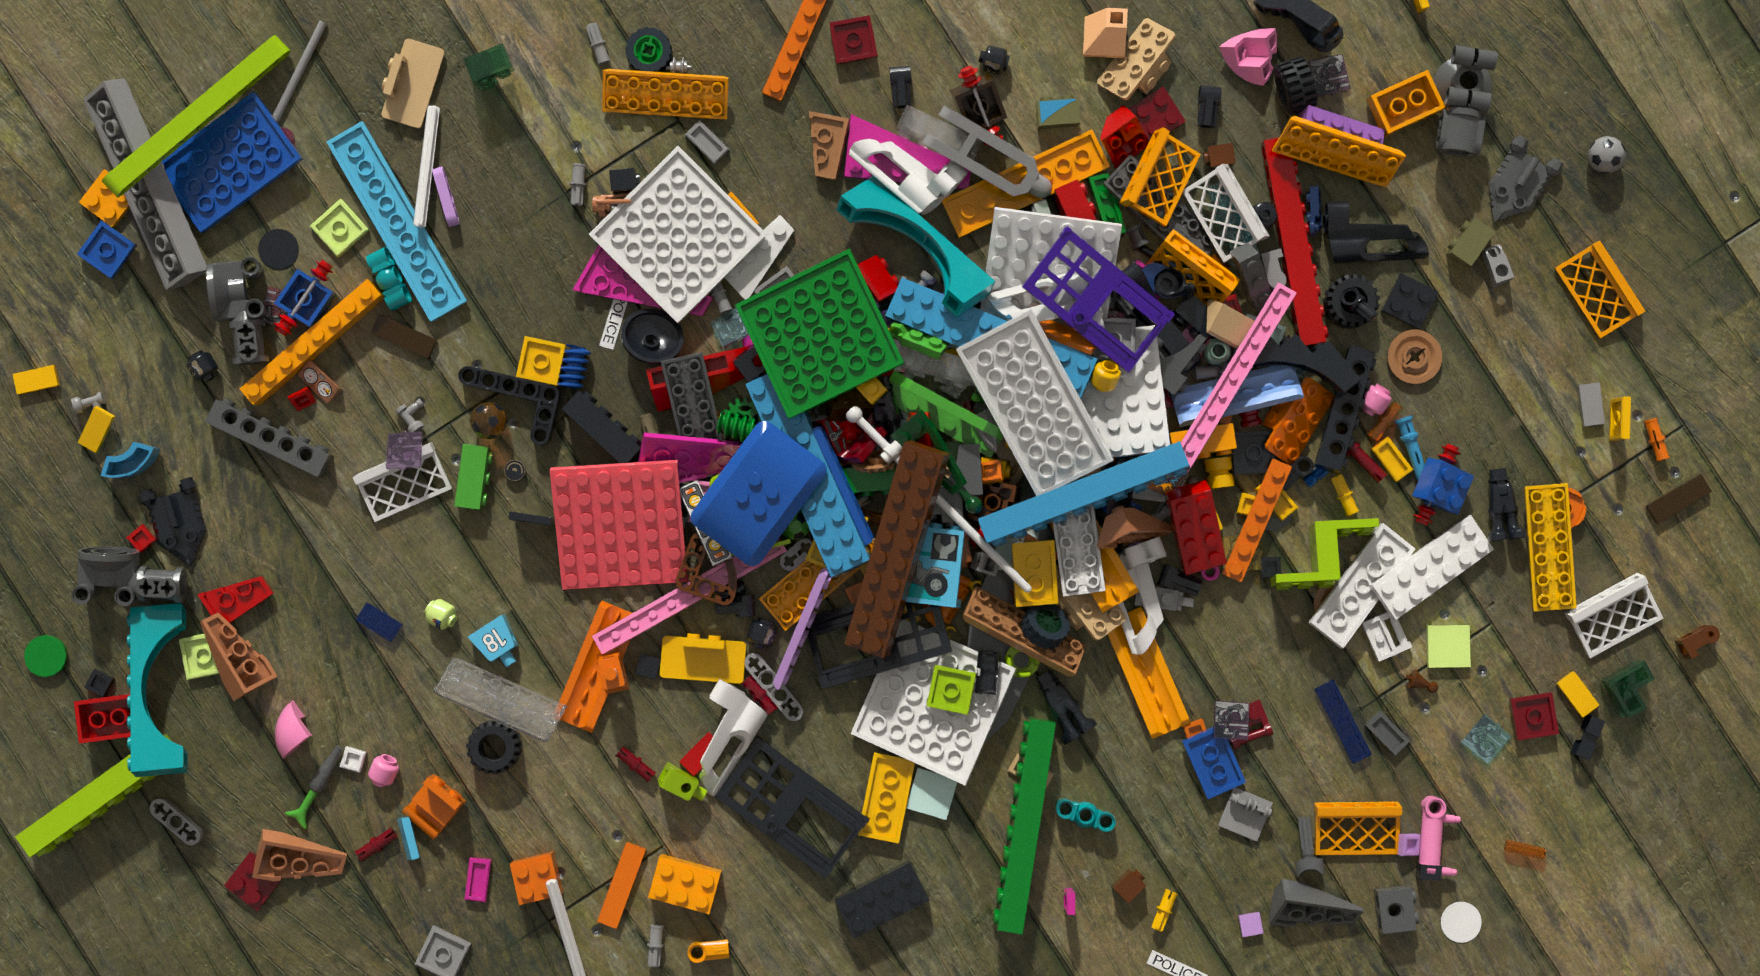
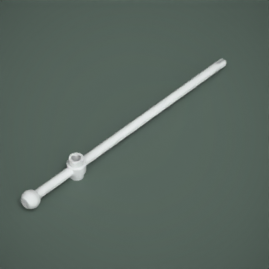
[846,406,1031,592]

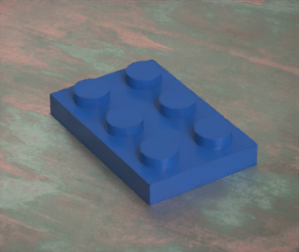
[1182,725,1246,799]

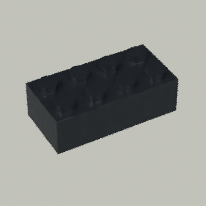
[562,391,642,463]
[835,860,929,938]

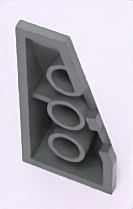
[1269,879,1364,927]

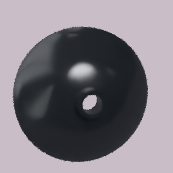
[621,309,684,365]

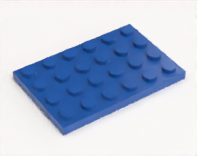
[162,91,303,234]

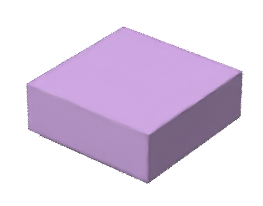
[1398,833,1421,856]
[1238,912,1263,937]

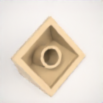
[1207,299,1254,349]

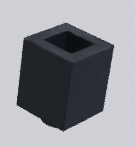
[609,168,641,194]

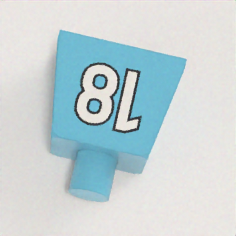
[468,614,518,668]

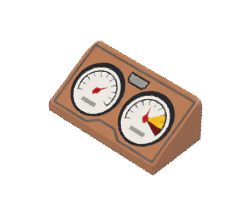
[298,359,342,404]

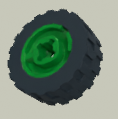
[625,27,673,72]

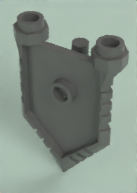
[1489,135,1564,222]

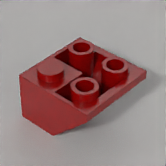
[1100,105,1149,169]

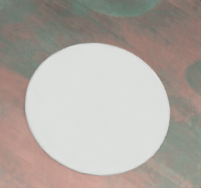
[1441,902,1482,943]

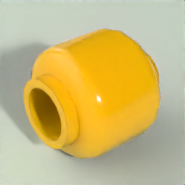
[1090,360,1121,392]

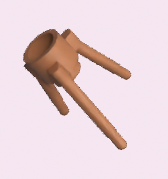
[592,192,631,217]

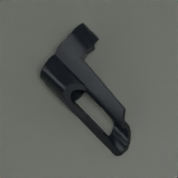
[1322,201,1429,264]

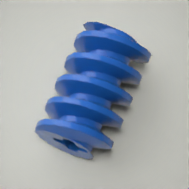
[557,344,591,389]

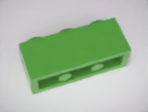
[454,444,494,510]

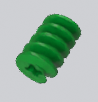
[716,410,762,443]

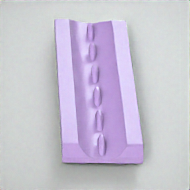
[773,566,832,690]

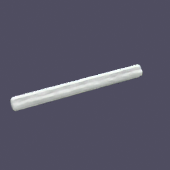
[413,106,440,228]
[546,879,586,976]

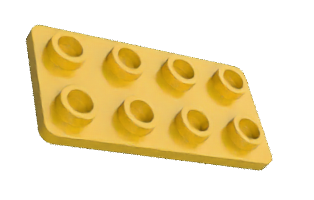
[660,633,746,684]

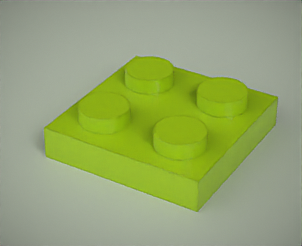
[927,665,977,715]

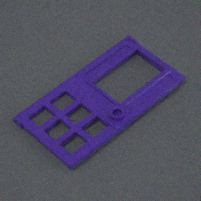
[1022,226,1174,373]

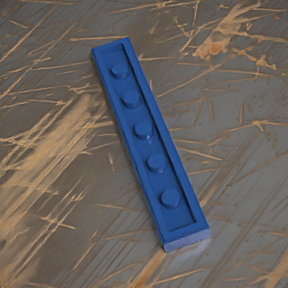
[812,426,875,545]

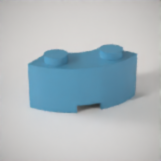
[101,442,161,479]

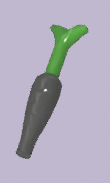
[285,745,343,829]

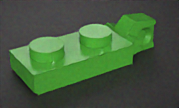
[890,322,948,359]

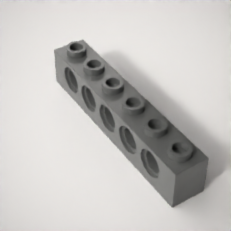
[205,398,333,478]

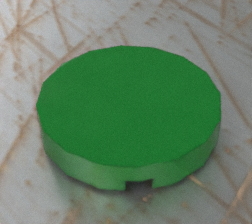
[24,635,68,677]

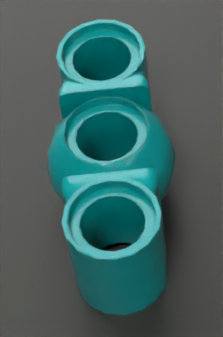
[366,247,412,311]
[1055,798,1116,832]

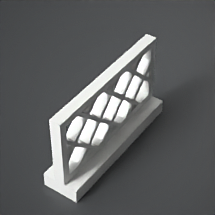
[1183,164,1269,263]
[352,442,452,522]
[1564,573,1663,658]

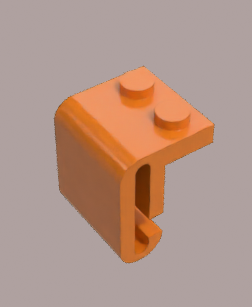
[401,774,466,840]

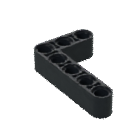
[458,366,561,446]

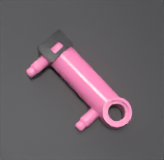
[1416,796,1461,881]

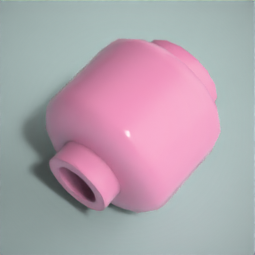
[1362,384,1392,416]
[368,754,399,787]

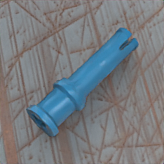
[1394,415,1425,479]

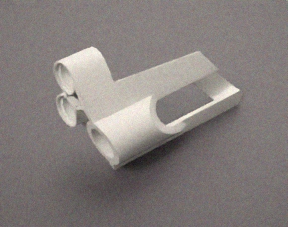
[849,139,968,215]
[988,273,1105,329]

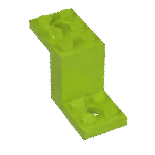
[1270,518,1379,590]

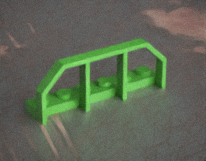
[889,370,1004,458]

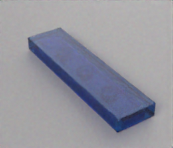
[1314,679,1372,764]

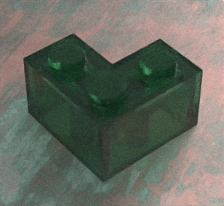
[464,43,515,91]
[1601,660,1655,718]

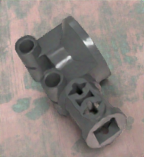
[1433,45,1498,157]
[206,257,269,365]
[71,546,188,606]

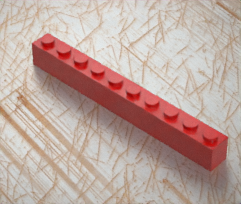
[1261,138,1328,346]

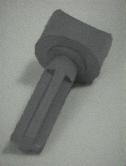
[1295,817,1325,877]

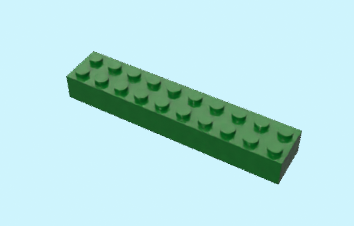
[992,717,1056,935]

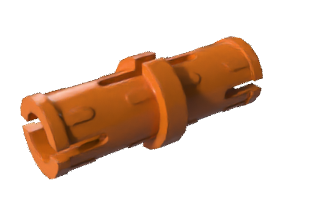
[1644,418,1670,461]

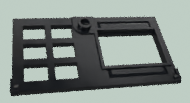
[805,602,953,690]
[716,736,870,879]

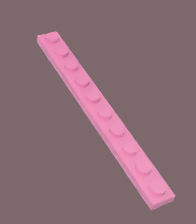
[1181,282,1297,472]
[592,538,787,655]

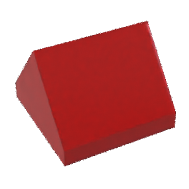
[288,386,316,411]

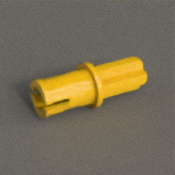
[1331,474,1359,516]
[1151,889,1178,932]

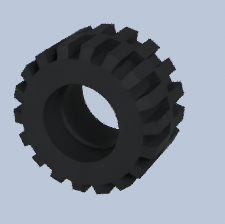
[1274,57,1318,115]
[1323,274,1380,329]
[466,720,522,774]

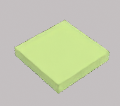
[310,199,370,258]
[1426,625,1471,668]
[179,634,219,680]

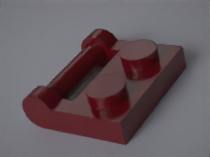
[837,427,887,464]
[1222,699,1274,750]

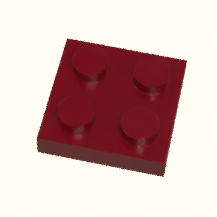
[829,15,878,65]
[1128,86,1186,142]
[1509,692,1559,741]
[224,851,283,911]

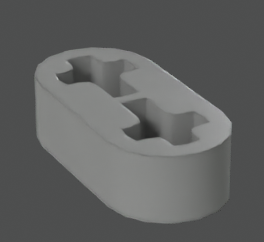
[780,539,812,571]

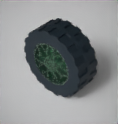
[1021,604,1070,649]

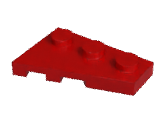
[197,576,275,623]

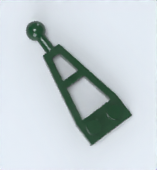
[891,409,982,514]

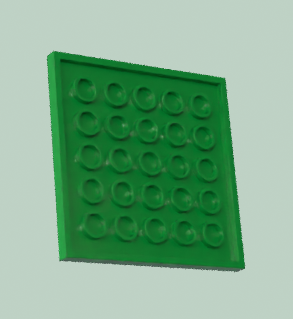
[735,248,905,420]

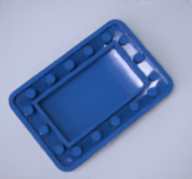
[691,421,827,566]

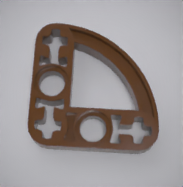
[676,533,737,606]

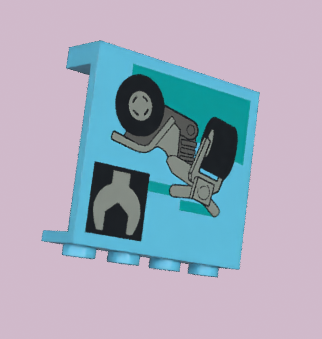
[906,523,969,608]

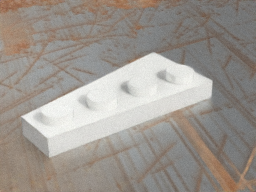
[725,215,794,300]

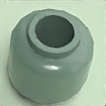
[1202,338,1231,366]

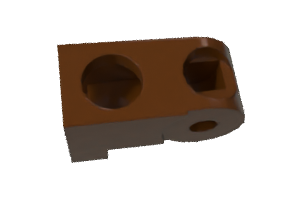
[1675,625,1720,659]

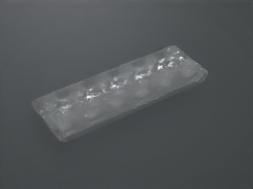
[433,657,567,742]

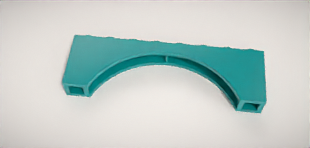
[836,176,995,317]
[127,603,188,777]

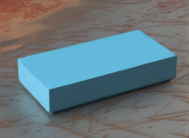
[397,817,420,860]

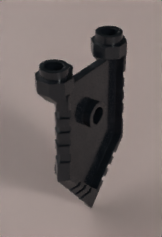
[139,477,206,567]

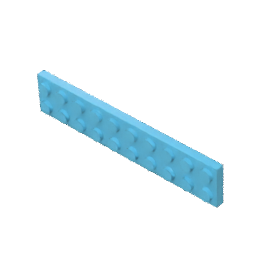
[327,121,468,322]

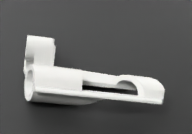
[1117,536,1167,655]
[699,679,768,797]

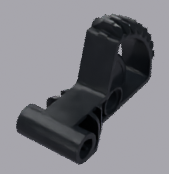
[1253,0,1344,53]

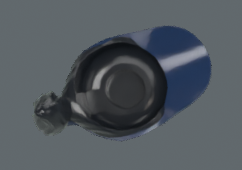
[1142,263,1196,299]

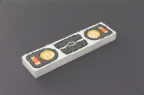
[680,480,732,566]

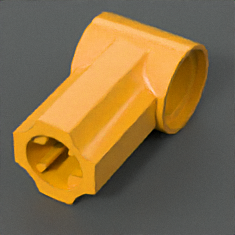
[687,939,729,963]

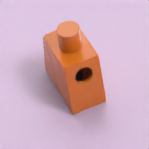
[598,650,630,694]

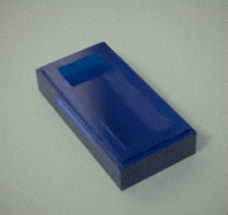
[356,602,403,642]

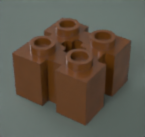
[968,483,1022,521]

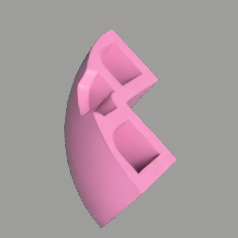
[1220,28,1277,86]
[275,700,312,759]

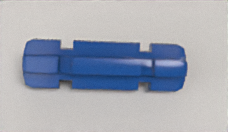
[1303,468,1329,487]

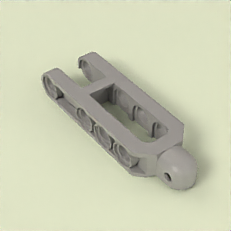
[923,105,1052,198]

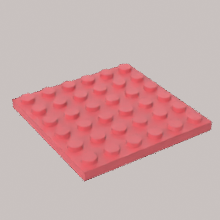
[550,460,688,590]

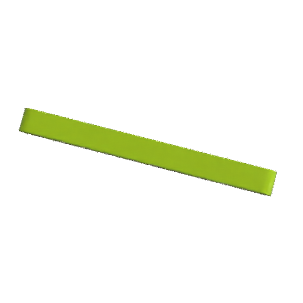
[102,35,291,198]

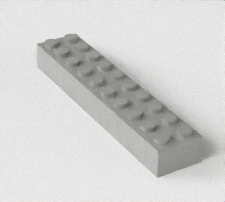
[83,78,206,290]

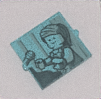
[710,308,749,349]
[1461,714,1512,764]

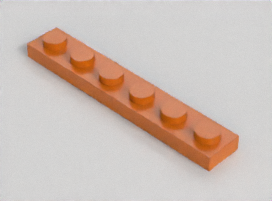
[762,0,827,102]
[1222,459,1292,582]

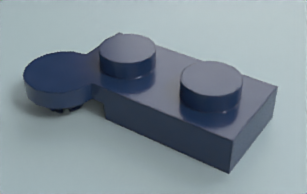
[1306,186,1322,236]

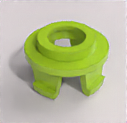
[1005,646,1040,678]

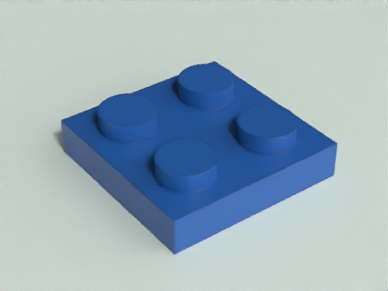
[77,220,137,279]

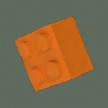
[510,851,564,905]

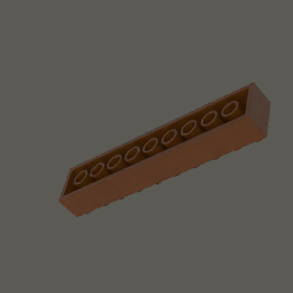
[844,440,950,658]

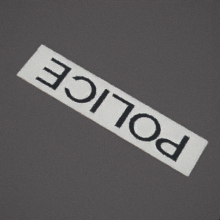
[599,299,628,350]
[1147,950,1208,976]

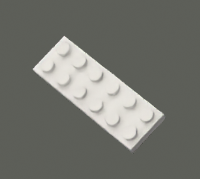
[1370,515,1494,620]
[1308,523,1415,649]

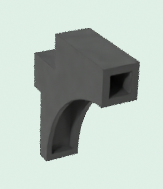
[1159,334,1207,395]
[931,443,983,527]

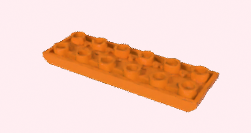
[553,600,632,733]

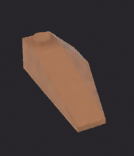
[1097,506,1173,549]
[200,613,277,701]
[252,829,347,881]

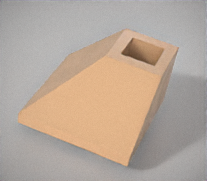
[1083,8,1128,58]

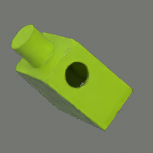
[657,762,707,801]

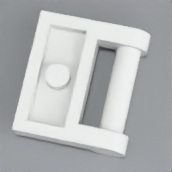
[1361,611,1412,662]

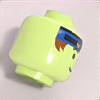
[424,599,457,630]

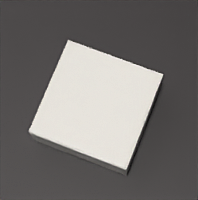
[340,746,367,773]

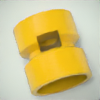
[1204,457,1234,489]

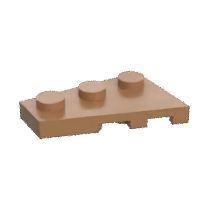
[809,111,850,181]

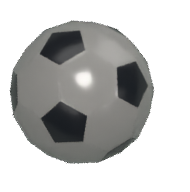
[1588,136,1626,174]

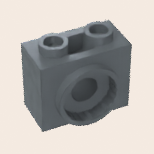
[1374,885,1419,934]

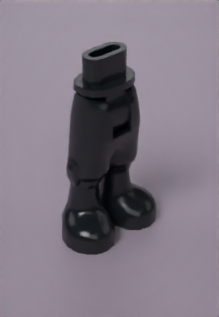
[872,375,901,450]
[1488,468,1529,542]
[1036,670,1098,745]

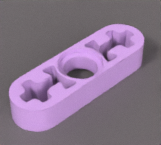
[432,166,460,227]

